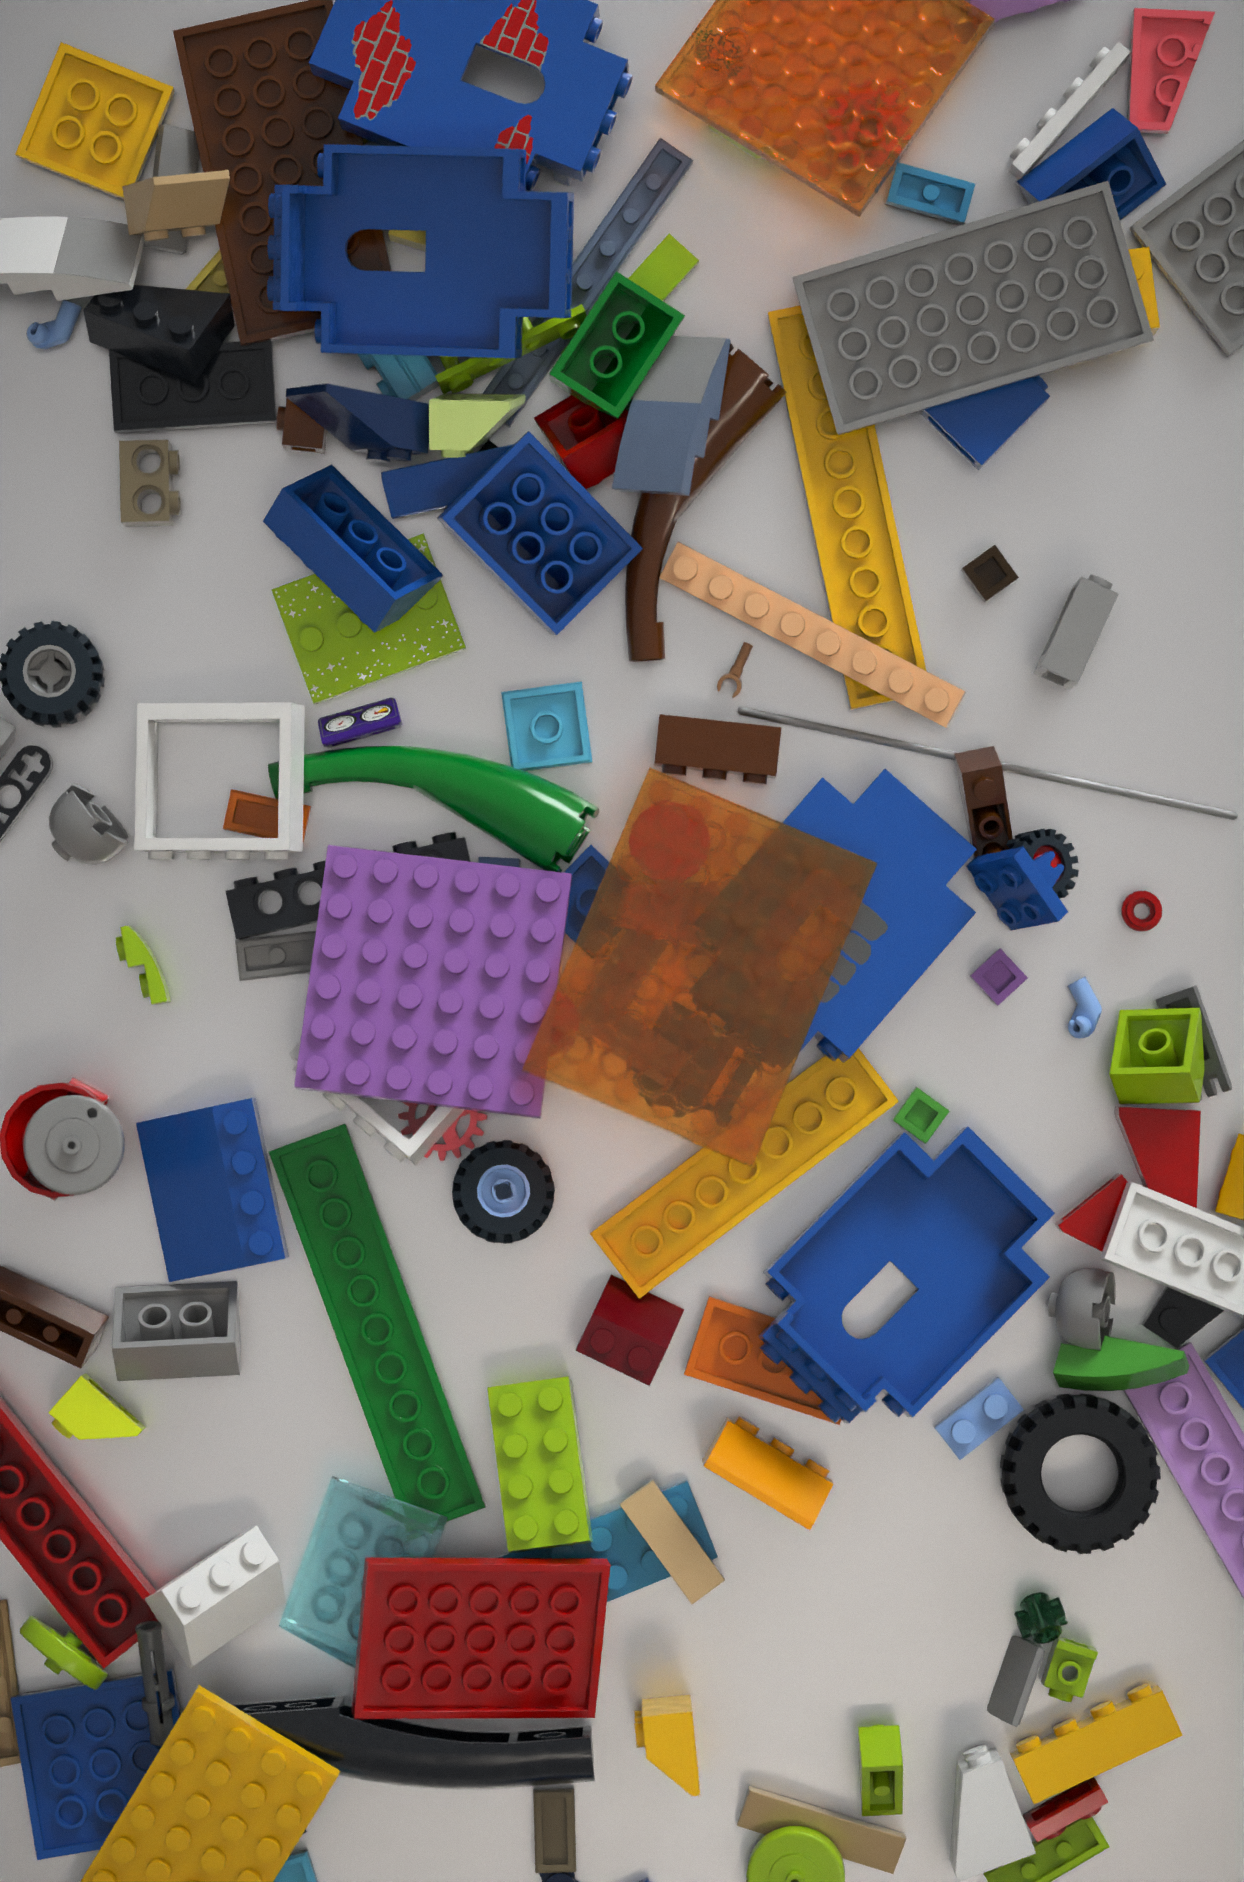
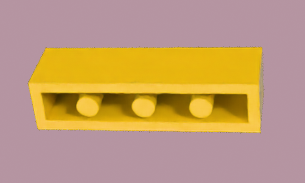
[1010,1683,1183,1804]

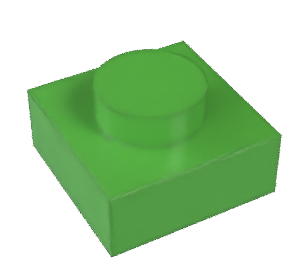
[892,1087,950,1144]

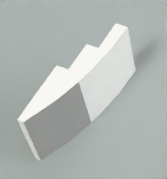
[0,216,145,301]

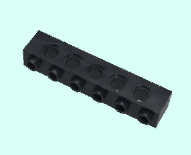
[225,832,471,940]

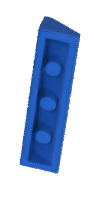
[381,444,514,519]

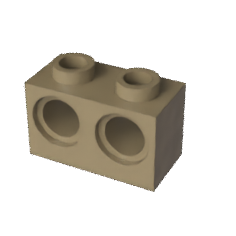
[119,440,181,527]

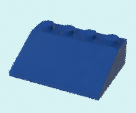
[437,431,643,635]
[136,1098,289,1282]

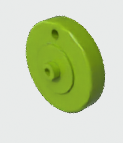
[20,1616,108,1690]
[746,1826,845,1882]

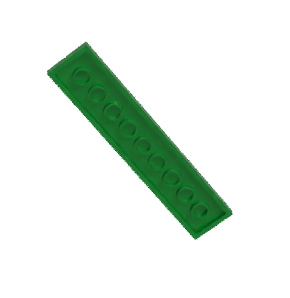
[269,1123,486,1536]

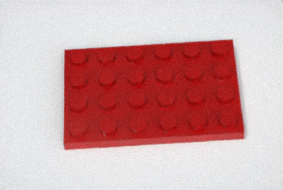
[351,1557,611,1719]

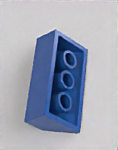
[263,465,443,633]

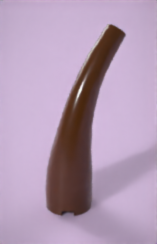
[625,343,787,662]

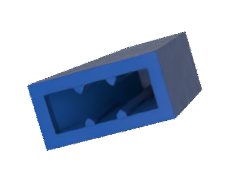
[921,375,1050,471]

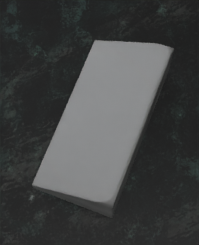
[987,1636,1045,1727]

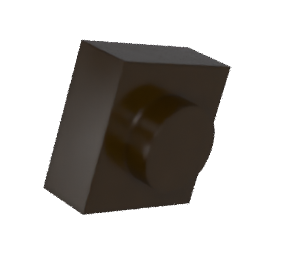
[961,545,1019,603]

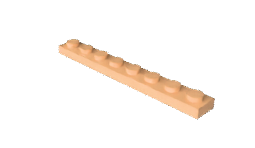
[659,542,966,728]

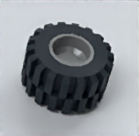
[0,621,105,728]

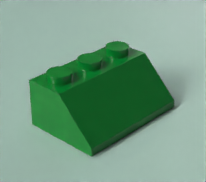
[549,271,685,419]

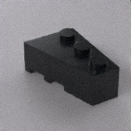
[83,285,235,382]

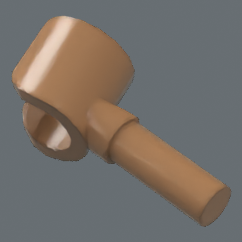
[717,642,753,698]

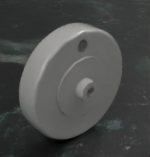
[23,1095,125,1195]

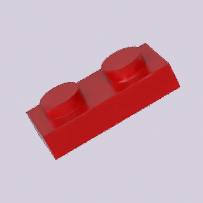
[1022,1777,1108,1842]

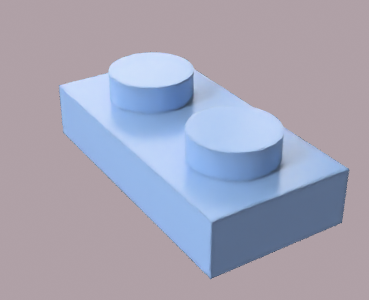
[934,1377,1024,1460]

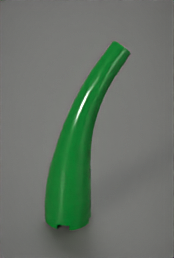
[268,746,599,872]

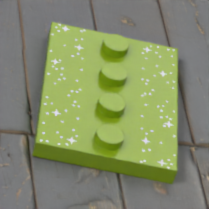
[272,533,466,705]

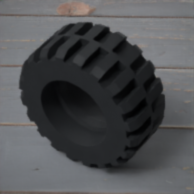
[1000,1393,1161,1554]

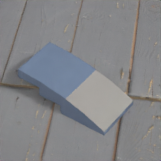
[612,336,731,496]

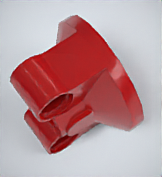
[0,1077,110,1201]

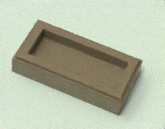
[533,1788,577,1873]

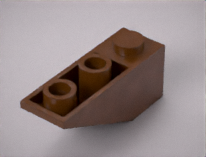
[954,746,1013,859]

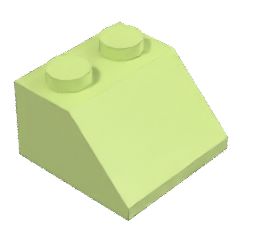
[429,393,525,458]

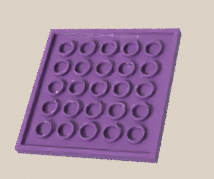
[294,845,572,1119]

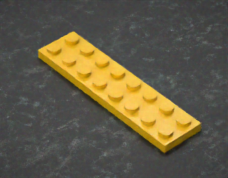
[590,1048,899,1299]

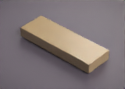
[620,1479,725,1604]

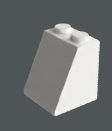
[950,1745,1036,1882]

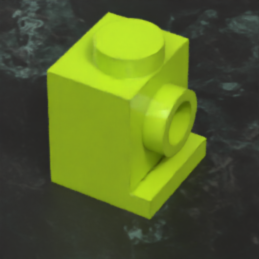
[1041,1635,1098,1702]

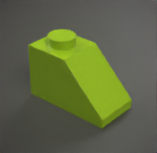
[858,1725,903,1816]

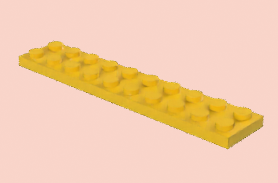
[767,305,926,710]

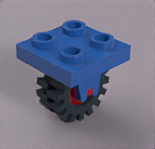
[966,828,1079,930]

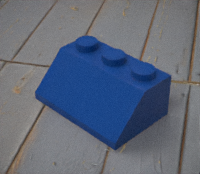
[1017,108,1166,220]

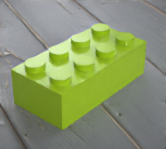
[487,1376,593,1553]

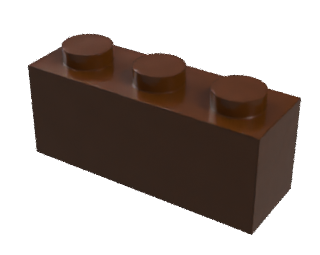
[654,714,782,785]
[0,1265,109,1369]

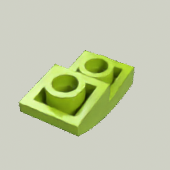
[116,926,171,1005]

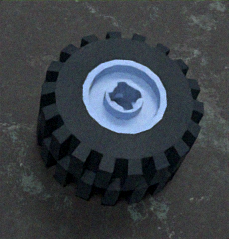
[452,1140,555,1244]

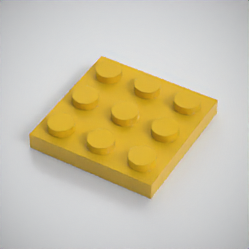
[15,42,175,200]

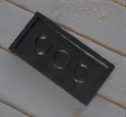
[109,340,277,433]

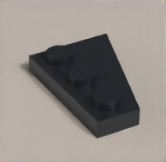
[1141,1287,1224,1348]

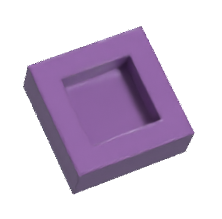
[970,948,1028,1006]

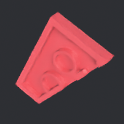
[1128,8,1215,134]

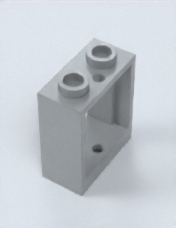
[1033,575,1119,690]

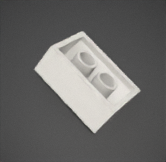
[145,1526,286,1668]

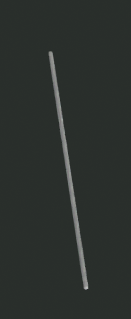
[738,707,1238,820]

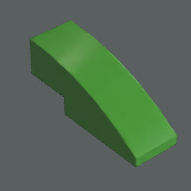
[1053,1336,1189,1391]

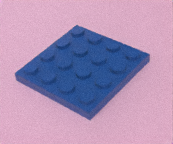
[10,1669,181,1860]

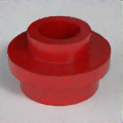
[1121,891,1162,931]

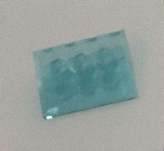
[279,1476,448,1668]

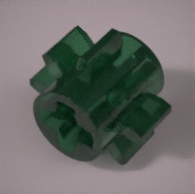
[1014,1592,1068,1644]

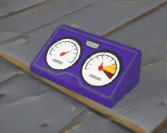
[318,698,403,748]

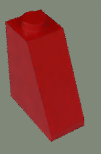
[1115,1107,1201,1208]
[1054,1173,1128,1252]

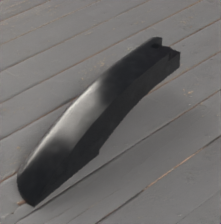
[181,1696,595,1789]

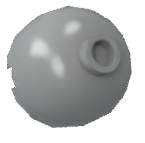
[49,783,129,865]
[1048,1269,1116,1351]

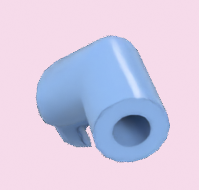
[26,300,82,349]
[1068,977,1102,1039]

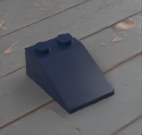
[285,383,429,463]

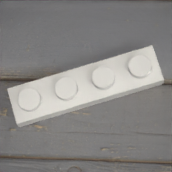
[1009,41,1130,180]

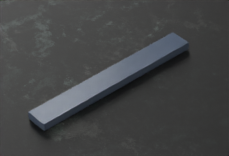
[483,138,693,428]

